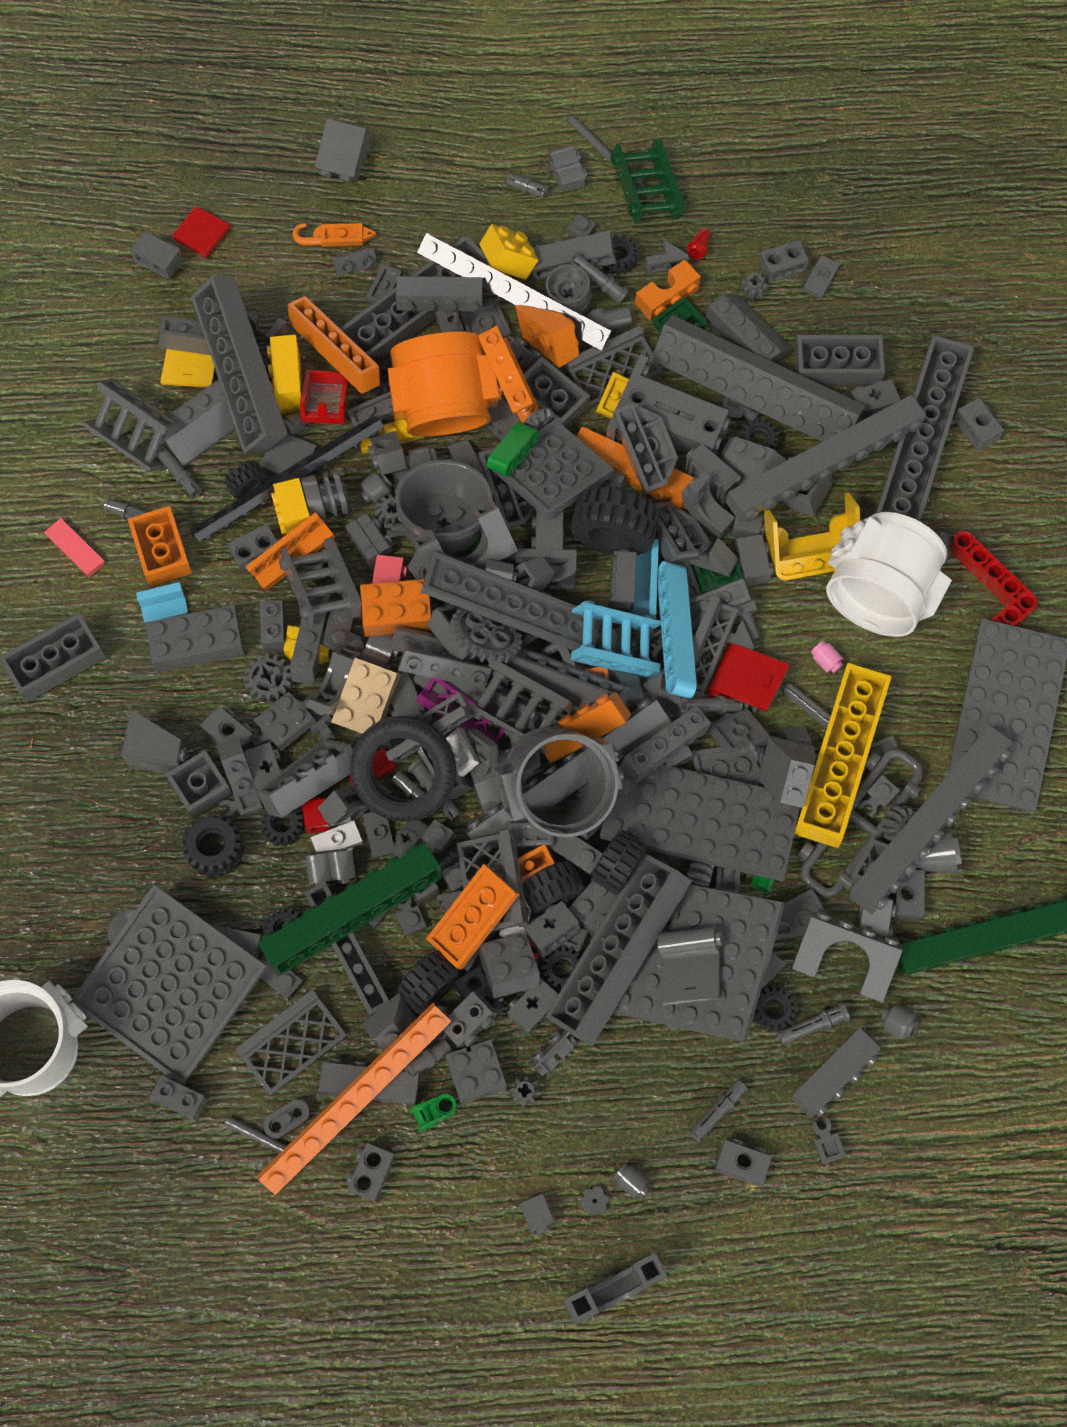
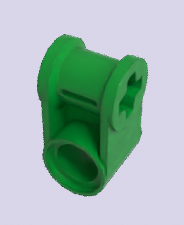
[409,1094,458,1133]

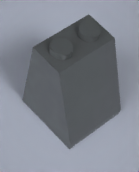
[315,119,374,183]
[121,711,190,773]
[758,736,815,808]

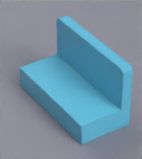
[136,582,188,622]

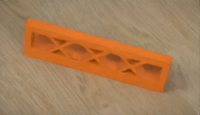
[246,512,336,591]

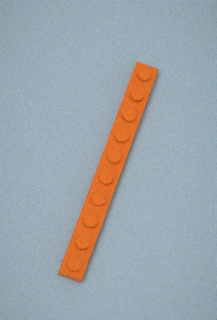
[257,1003,451,1195]

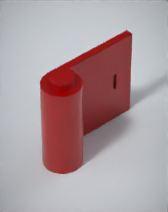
[706,644,790,712]

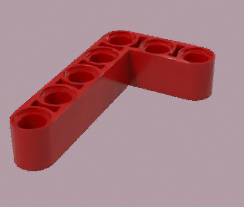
[950,531,1038,627]

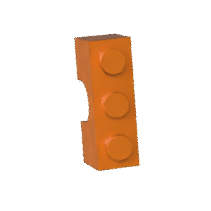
[635,260,701,321]

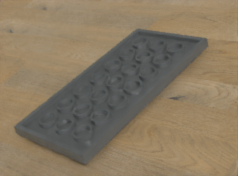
[947,619,1067,813]
[600,756,800,882]

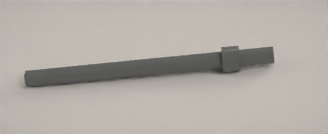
[568,115,654,200]

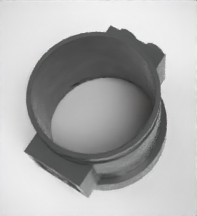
[493,727,624,837]

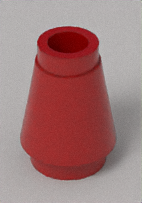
[687,229,710,260]

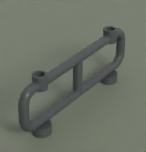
[797,749,923,897]

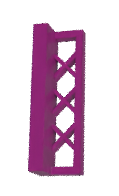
[416,678,506,744]

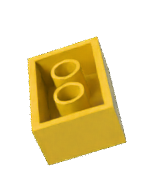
[267,335,303,414]

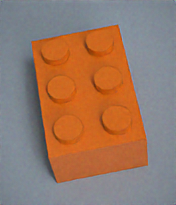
[127,506,192,587]
[360,579,432,637]

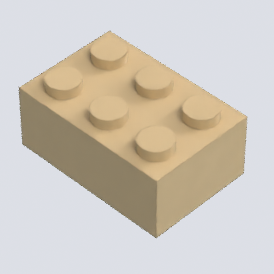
[331,658,402,734]

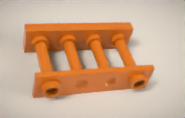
[478,326,540,424]

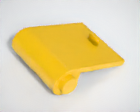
[160,349,215,388]

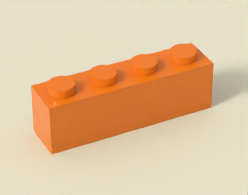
[543,691,631,764]

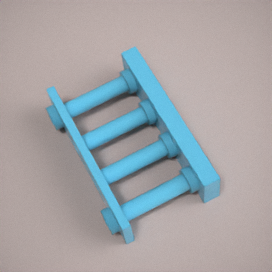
[571,601,661,678]

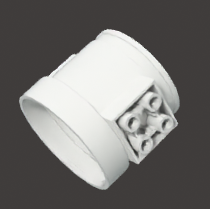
[826,512,952,637]
[0,980,88,1097]

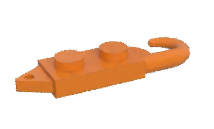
[292,223,376,247]

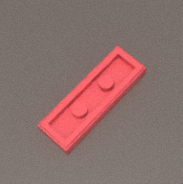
[44,518,105,577]

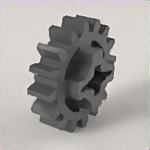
[243,654,292,703]

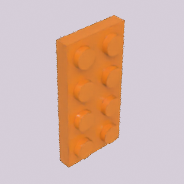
[426,864,520,970]

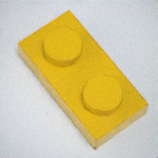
[595,372,629,419]

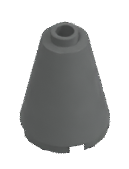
[915,827,962,874]

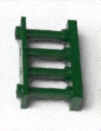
[610,139,686,224]

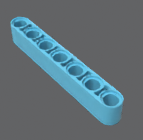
[657,561,696,698]

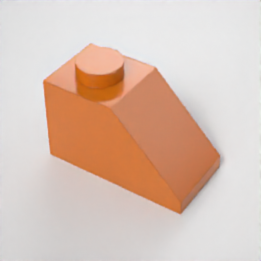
[518,844,558,885]

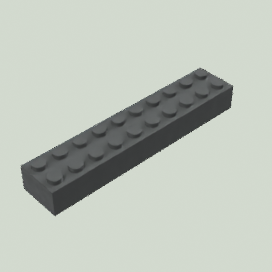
[651,316,865,442]
[875,335,974,522]

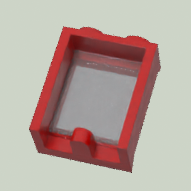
[300,370,350,424]

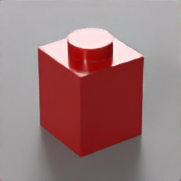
[302,797,330,834]

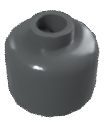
[360,472,393,504]
[881,1004,919,1040]

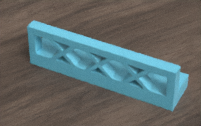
[632,539,659,630]

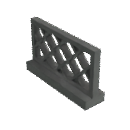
[563,326,663,408]
[457,829,529,932]
[235,989,347,1095]

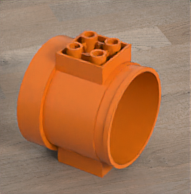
[388,332,502,437]

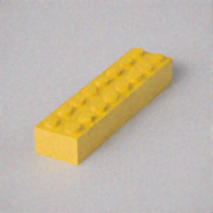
[794,663,892,848]

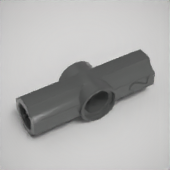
[576,307,632,338]

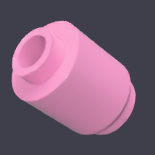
[811,641,844,674]

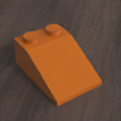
[515,305,580,368]

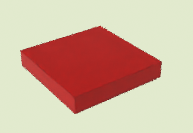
[172,206,231,258]

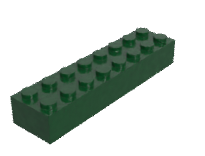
[258,843,442,977]

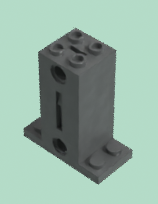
[606,354,730,455]

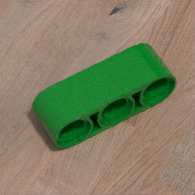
[487,422,539,477]

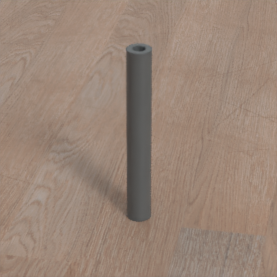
[225,1116,287,1153]

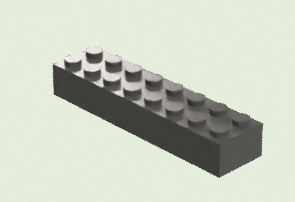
[340,235,490,362]
[191,276,287,454]
[545,853,692,1046]

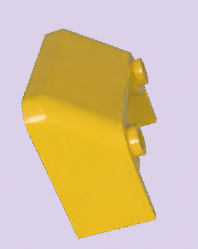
[764,493,860,580]

